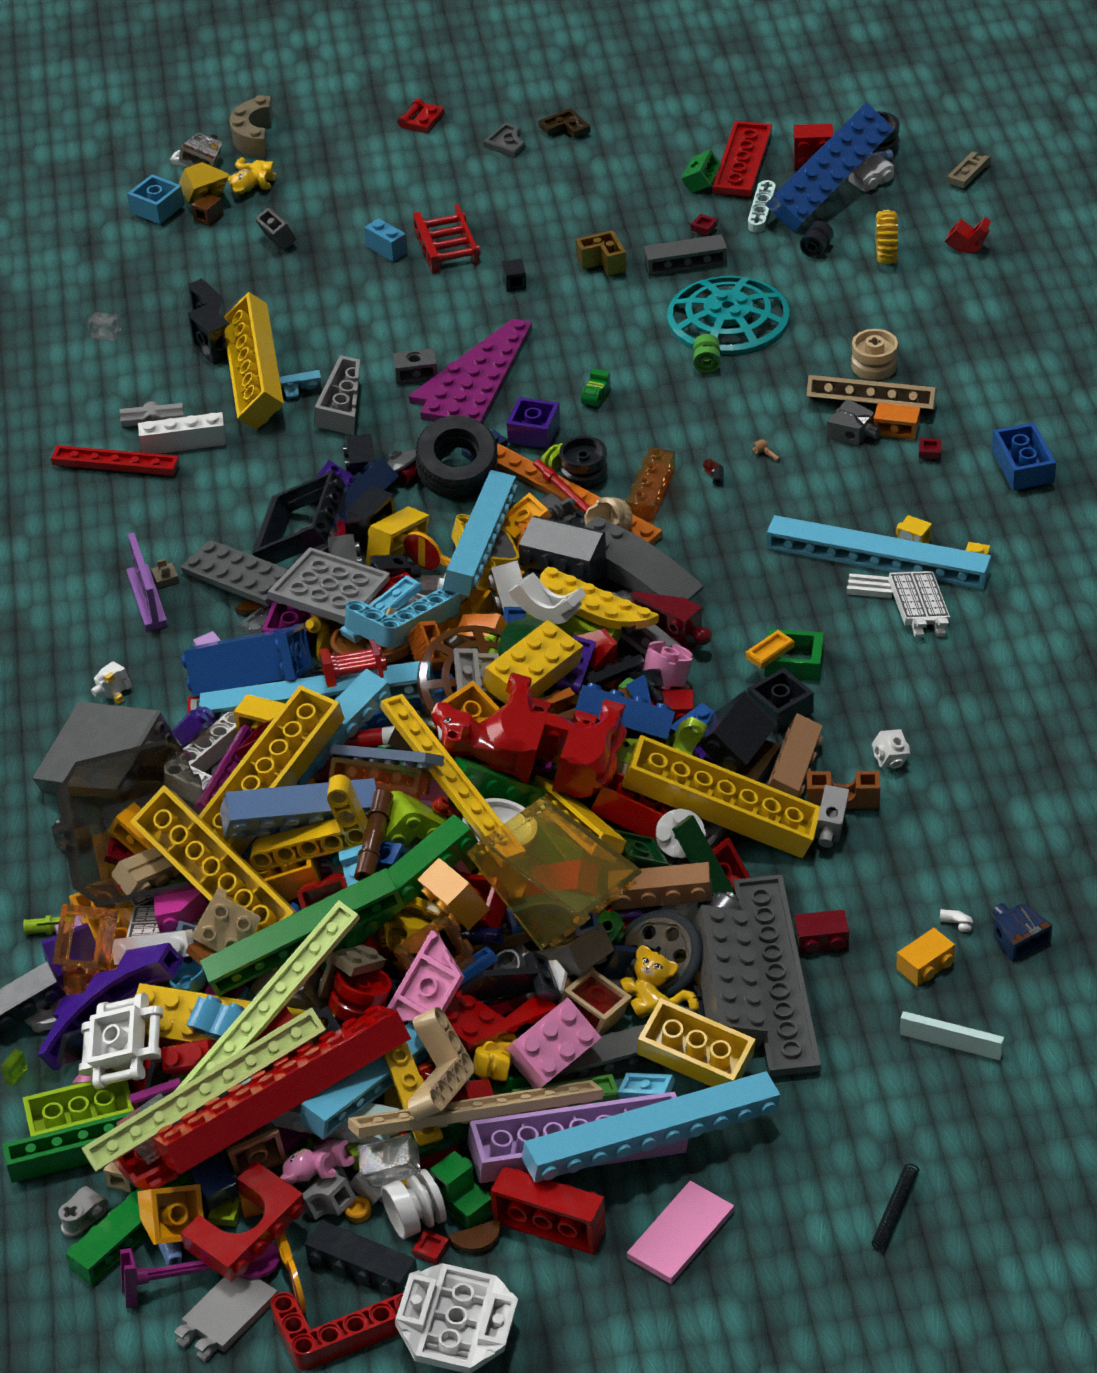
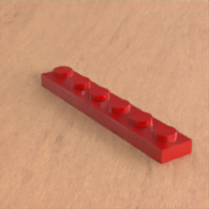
[51,445,180,476]

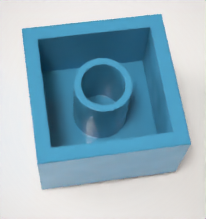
[127,174,185,224]

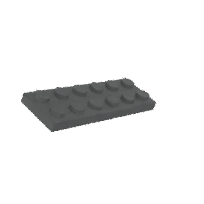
[180,540,289,607]

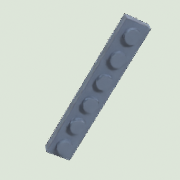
[328,744,444,769]

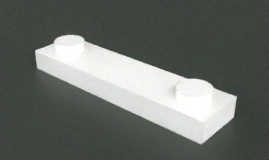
[110,929,194,965]

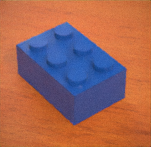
[992,423,1056,491]

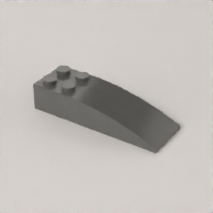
[584,515,704,601]

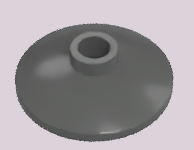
[387,449,416,472]

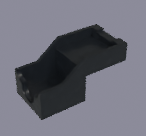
[188,278,230,365]

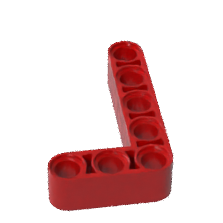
[271,1292,404,1371]

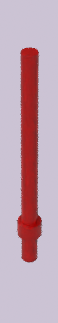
[533,459,590,514]

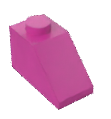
[154,888,208,933]

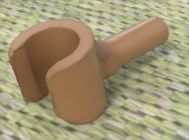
[752,439,780,462]

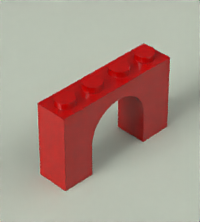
[180,1161,306,1282]

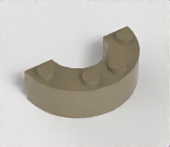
[229,95,273,158]

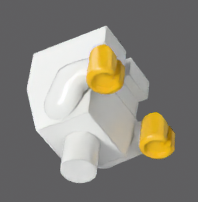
[91,661,132,705]

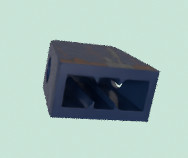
[993,903,1052,962]

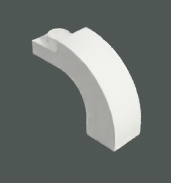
[508,572,586,624]

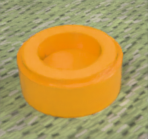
[344,1196,371,1223]

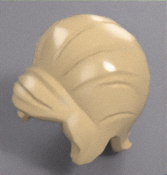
[584,497,633,530]

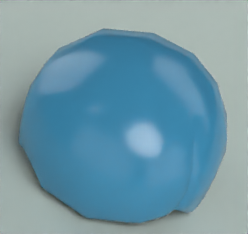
[169,959,208,993]

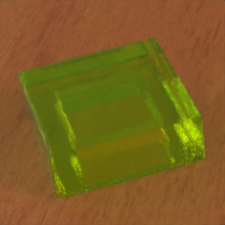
[1,1049,27,1086]

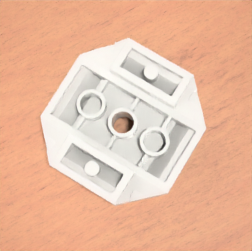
[395,1263,518,1373]

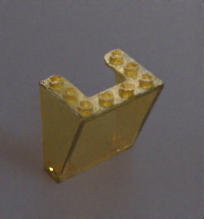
[466,796,642,950]

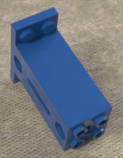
[182,623,313,696]

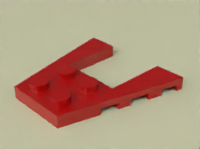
[444,965,557,1051]

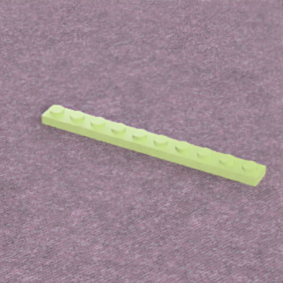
[175,900,360,1091]
[82,1007,326,1172]

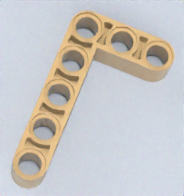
[408,1006,474,1121]

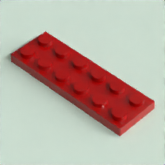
[713,121,772,197]

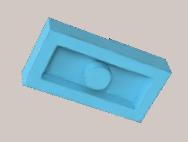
[279,370,321,400]
[618,1073,675,1099]

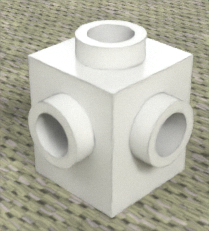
[872,729,910,769]

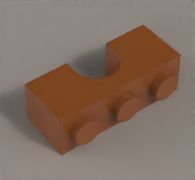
[807,771,880,809]

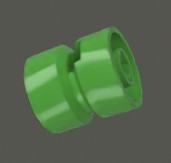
[693,334,720,373]

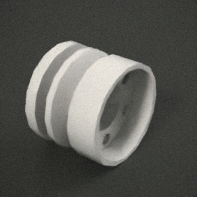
[381,1169,447,1240]

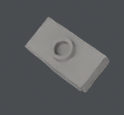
[303,1165,356,1220]

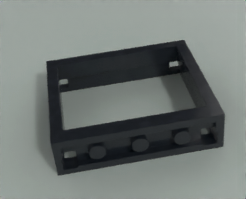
[252,470,346,564]

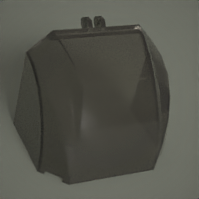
[54,740,203,908]

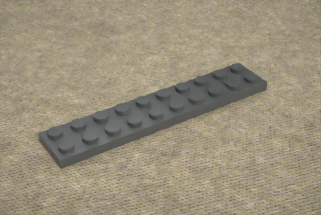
[733,875,821,1077]

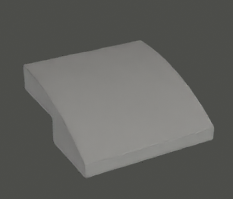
[453,648,499,700]

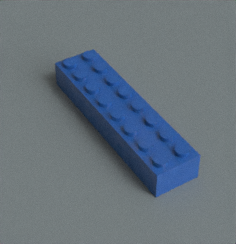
[765,102,894,232]

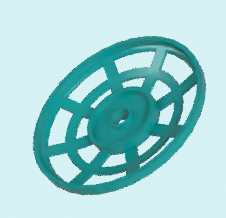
[667,276,789,355]

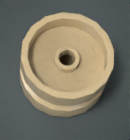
[851,329,898,380]

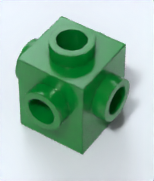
[597,909,626,945]

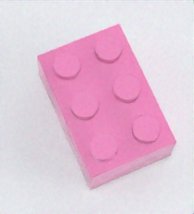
[505,998,602,1089]

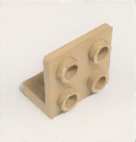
[191,887,261,952]

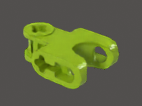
[665,717,708,755]

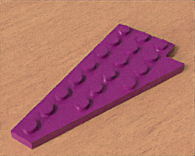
[409,319,532,424]

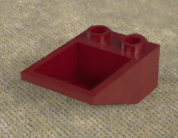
[631,591,712,651]

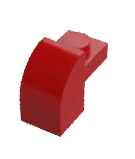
[944,217,991,254]

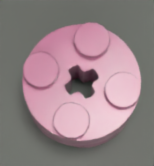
[642,641,693,690]

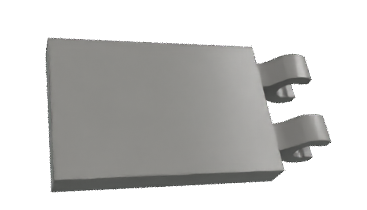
[174,1277,278,1362]

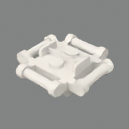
[79,992,163,1090]

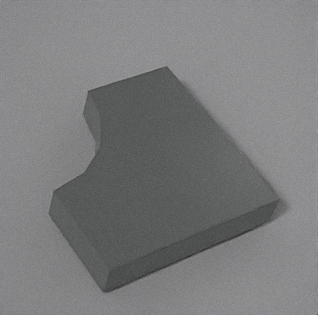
[483,123,526,158]

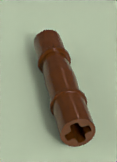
[354,789,394,881]

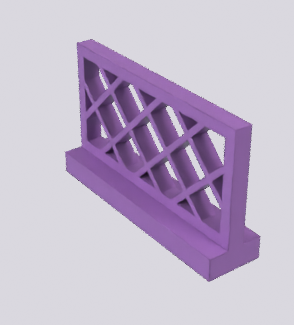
[126,533,168,632]

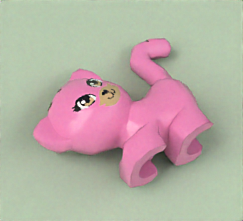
[280,1137,355,1185]

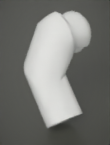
[940,909,973,932]

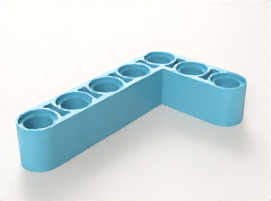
[345,587,461,648]

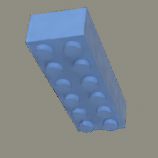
[220,778,376,840]

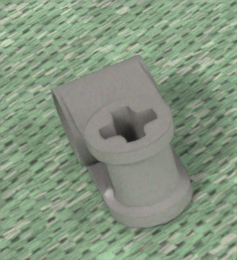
[58,1186,109,1238]

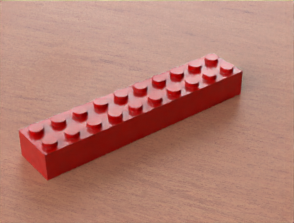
[152,1005,411,1174]

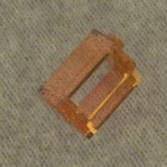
[53,904,118,975]
[392,914,476,973]

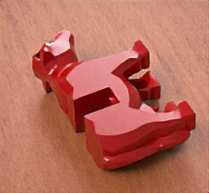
[431,672,627,798]

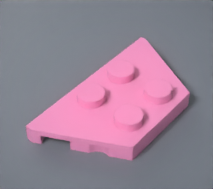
[387,930,464,1022]

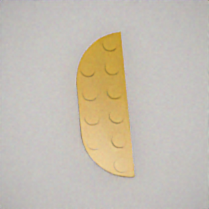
[540,567,659,629]

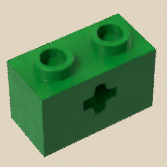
[681,149,721,193]

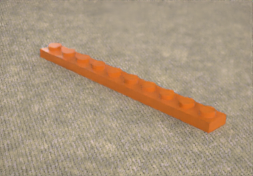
[497,444,663,545]

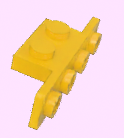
[383,1042,443,1146]

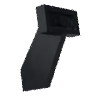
[461,950,562,1003]

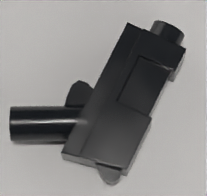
[622,669,665,704]

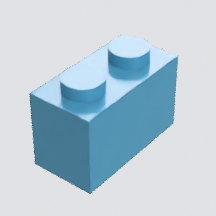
[364,218,408,262]

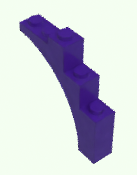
[37,943,184,1070]

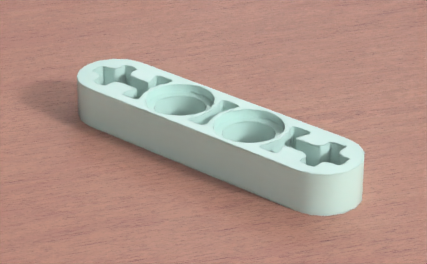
[748,180,775,233]

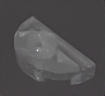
[239,604,272,633]

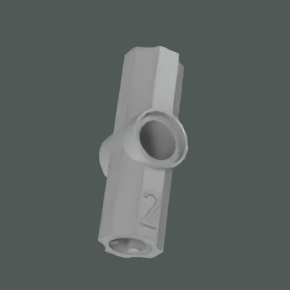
[120,401,184,427]

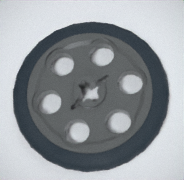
[618,910,703,998]

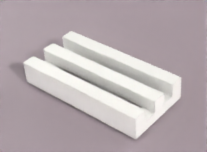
[847,574,893,598]

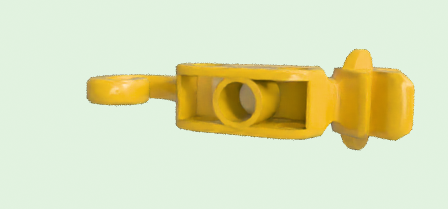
[473,1032,517,1081]

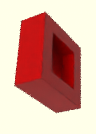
[412,1230,450,1265]

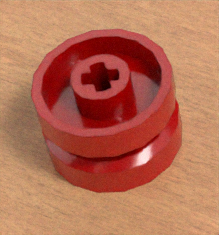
[328,968,392,1021]

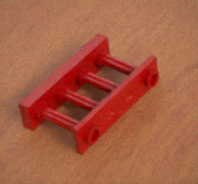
[413,204,481,274]
[319,639,387,688]

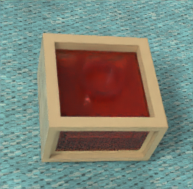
[557,967,632,1036]

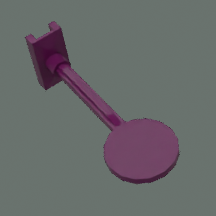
[120,1242,280,1308]

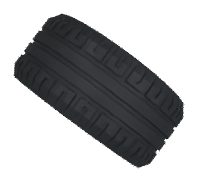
[415,415,498,499]

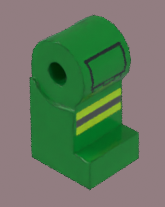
[581,368,611,407]

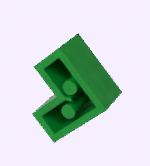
[430,1151,493,1229]

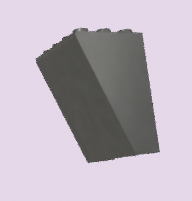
[33,701,180,818]

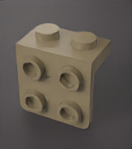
[317,944,386,999]

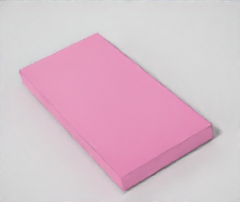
[627,1181,734,1284]

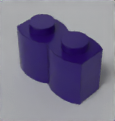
[171,706,215,747]

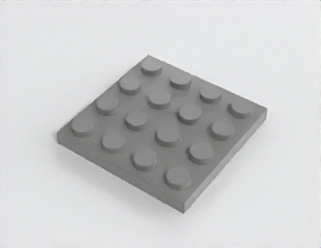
[267,547,390,624]

